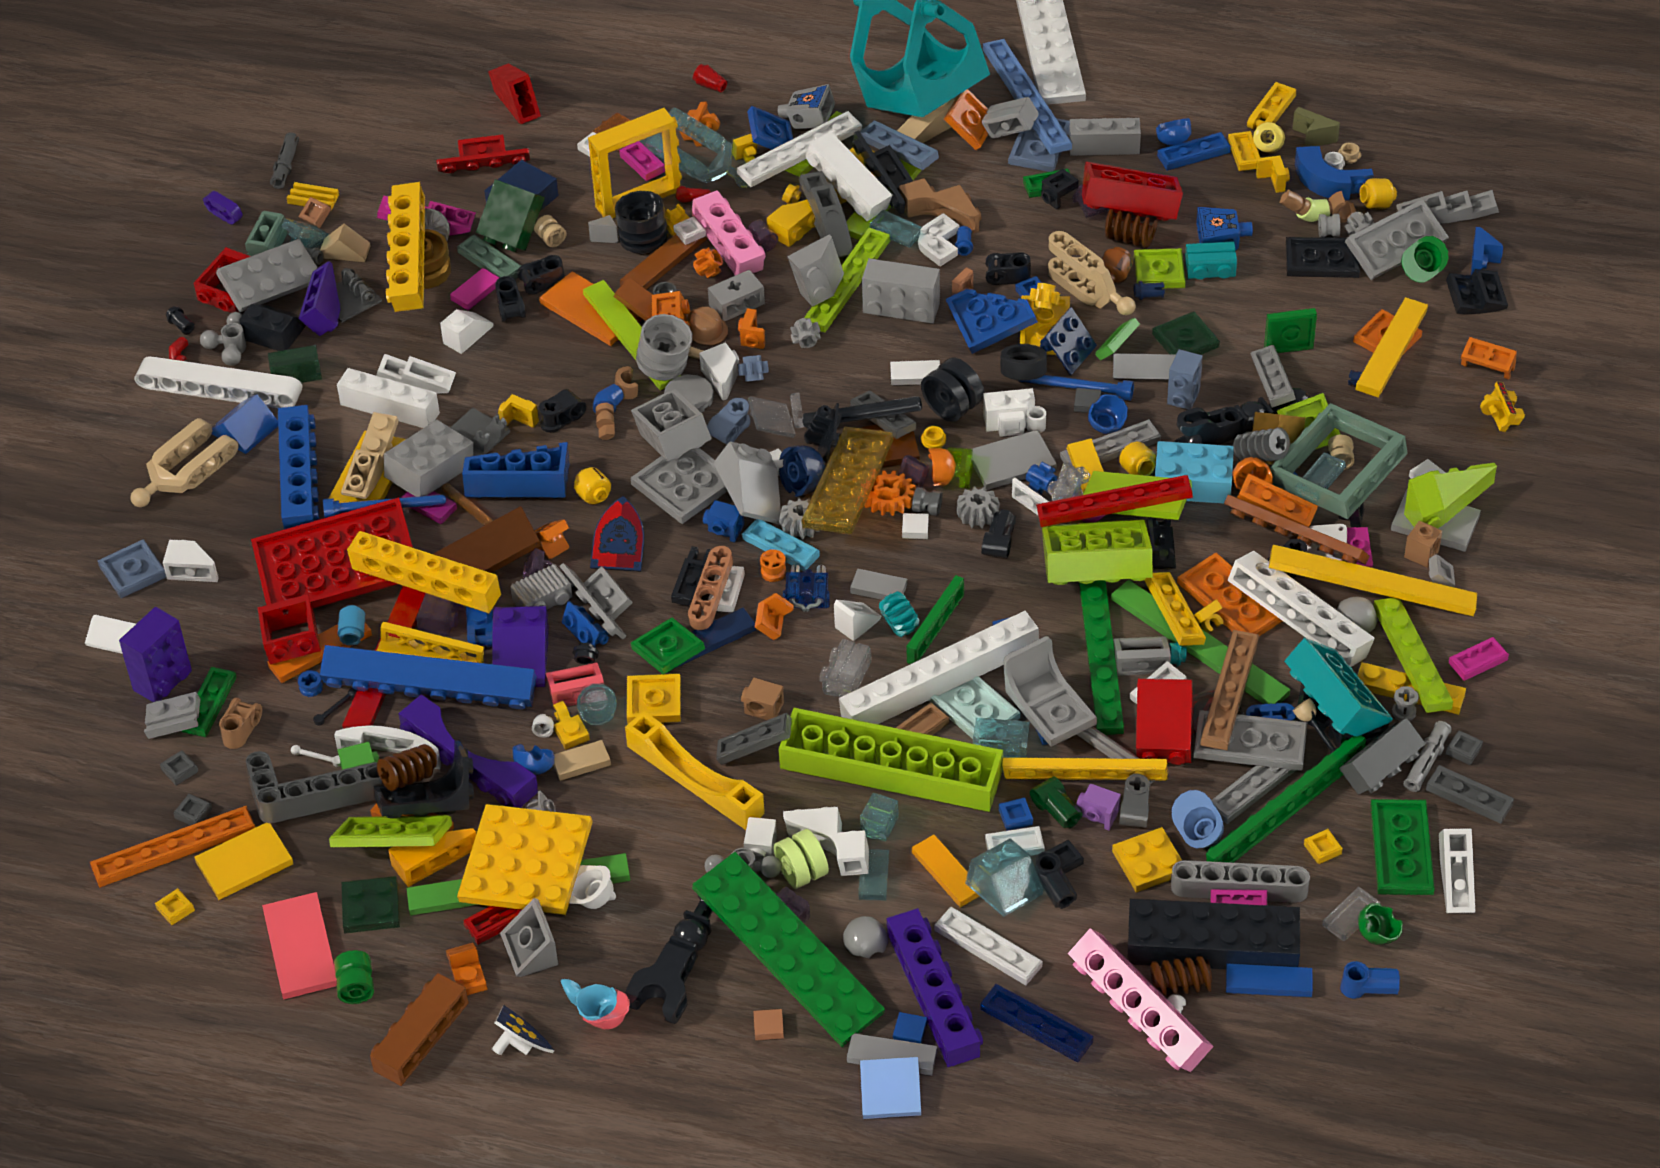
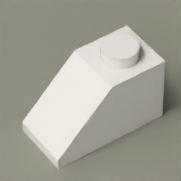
[440,309,494,354]
[699,342,739,400]
[163,540,218,582]

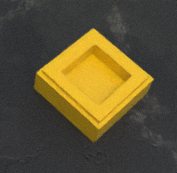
[1304,829,1343,864]
[155,888,195,925]

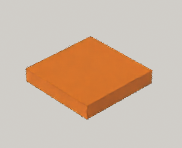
[944,89,988,150]
[1353,309,1422,354]

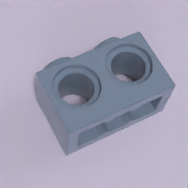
[1167,350,1203,410]

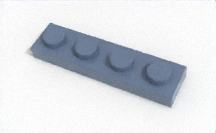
[860,120,939,170]

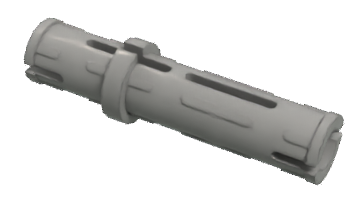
[1403,721,1452,792]

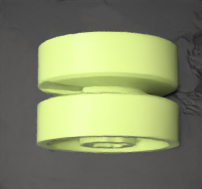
[774,829,829,889]

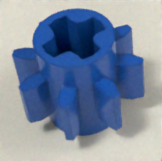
[1026,461,1057,495]

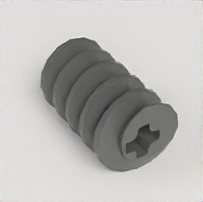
[1233,427,1290,462]

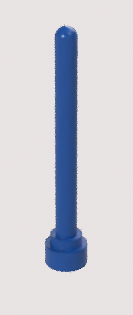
[1018,375,1134,401]
[323,495,446,518]

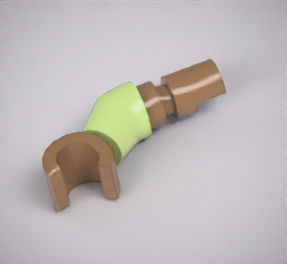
[1279,189,1356,223]

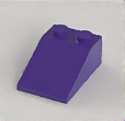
[492,606,549,687]

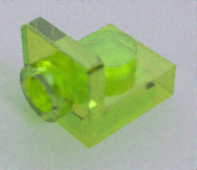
[948,447,973,489]

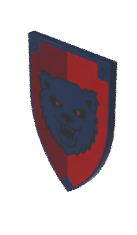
[590,496,644,572]

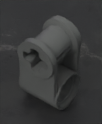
[1119,774,1150,828]

